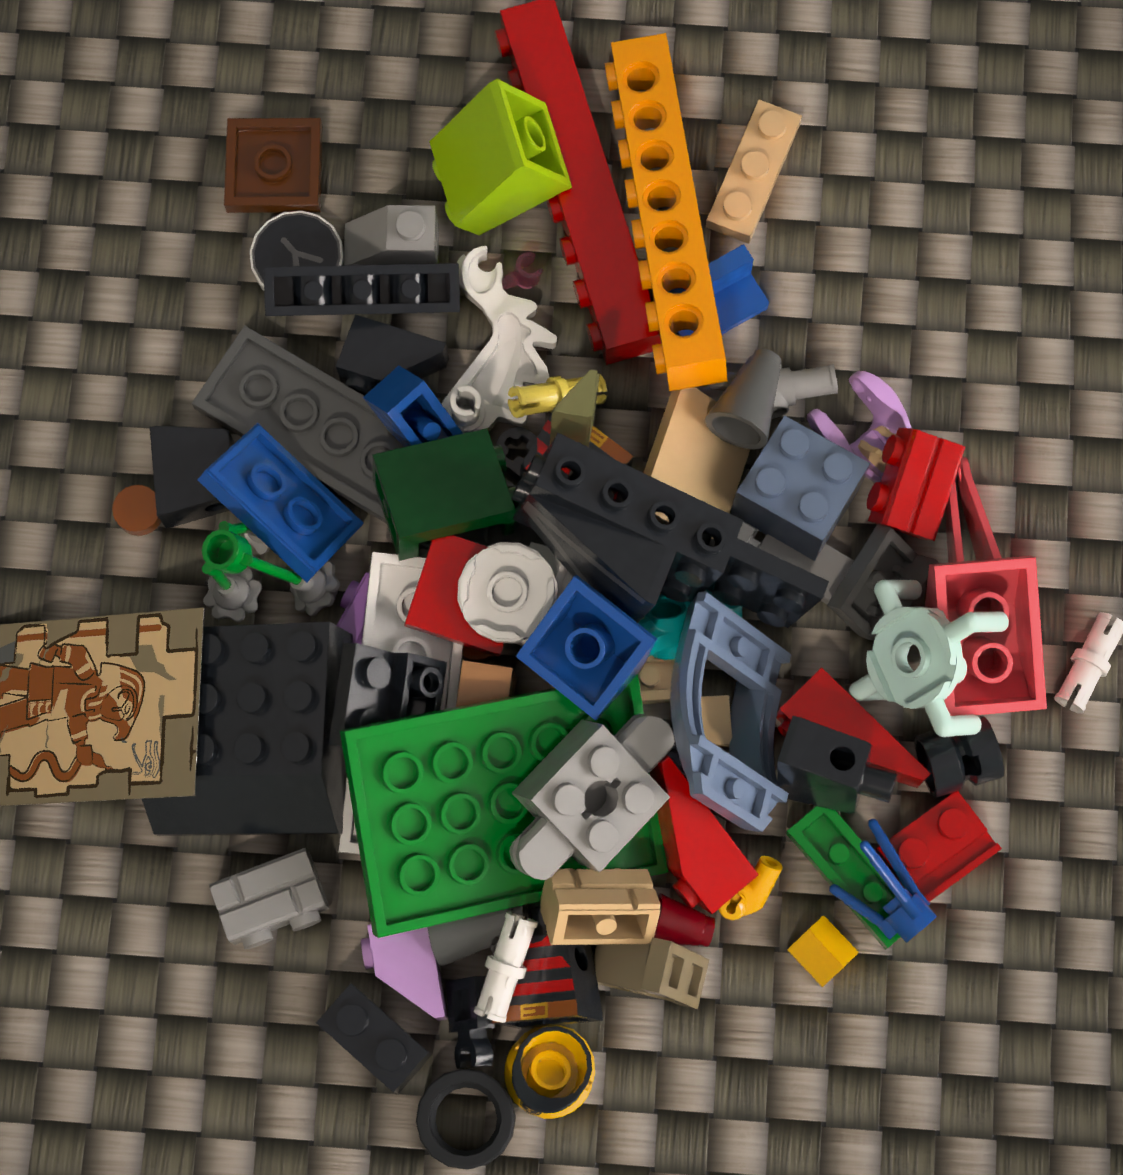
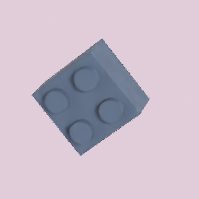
[730,415,870,561]

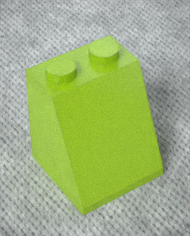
[429,79,572,236]

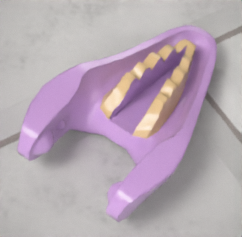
[807,371,911,483]

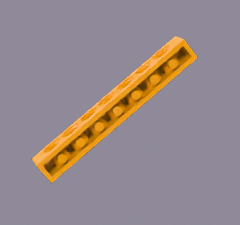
[604,33,728,391]

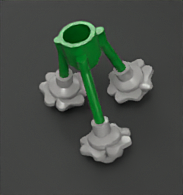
[202,518,340,622]

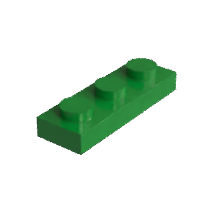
[786,806,900,950]

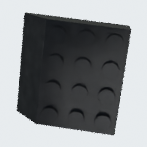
[142,622,353,836]

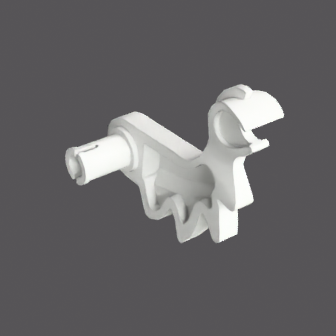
[442,246,557,434]

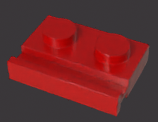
[875,791,1002,902]

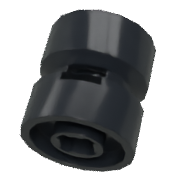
[914,715,1004,798]

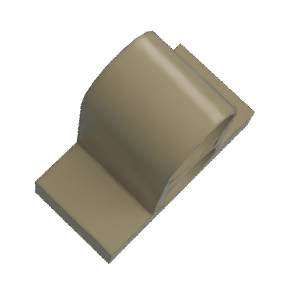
[593,937,709,1009]

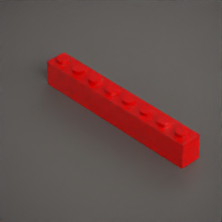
[494,0,661,365]

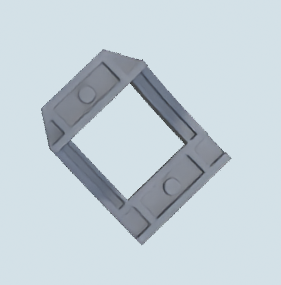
[670,592,791,832]

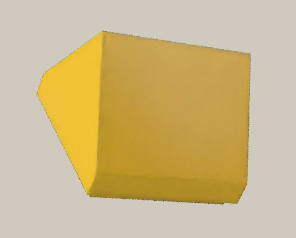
[787,915,859,987]

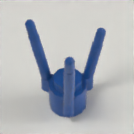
[829,819,937,943]

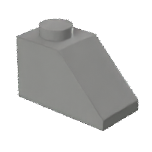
[343,205,439,265]

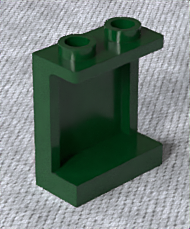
[372,428,519,561]

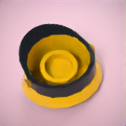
[504,1025,595,1119]

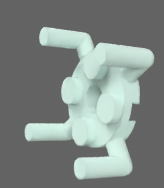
[849,580,1009,737]

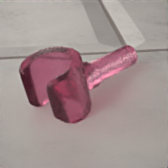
[502,252,543,290]

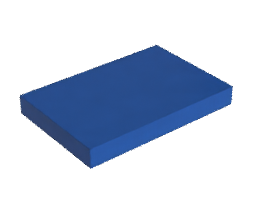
[197,423,364,583]

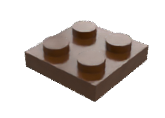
[224,118,323,213]

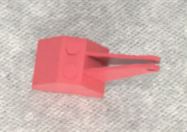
[925,457,1047,716]

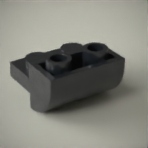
[329,643,447,748]

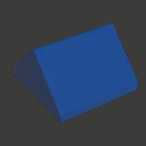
[516,575,657,720]

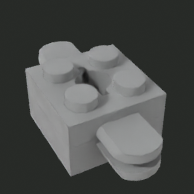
[509,713,675,880]

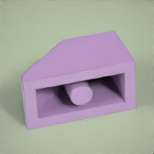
[361,924,448,1021]

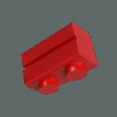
[867,428,965,541]

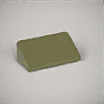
[550,369,600,447]

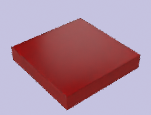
[404,535,504,657]

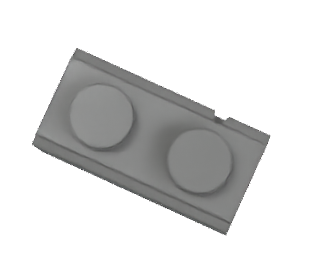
[209,848,330,949]

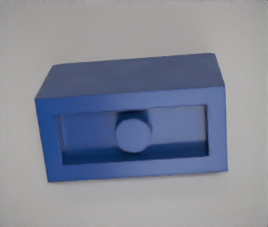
[669,244,769,336]

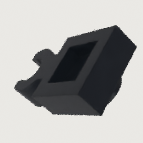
[446,976,495,1069]

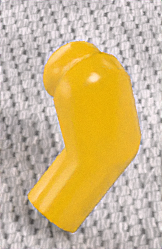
[718,855,783,920]

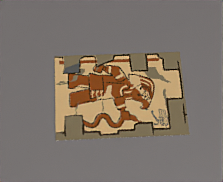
[0,607,204,806]

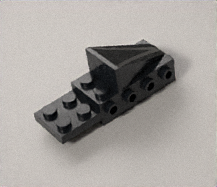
[511,433,829,628]

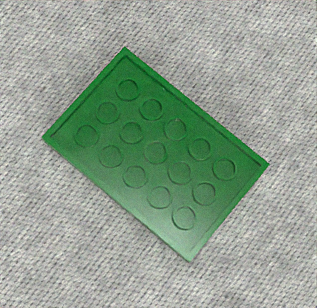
[340,674,668,938]

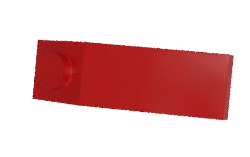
[776,667,931,788]
[650,755,759,914]

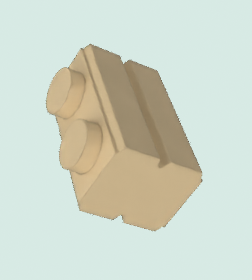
[540,868,660,945]

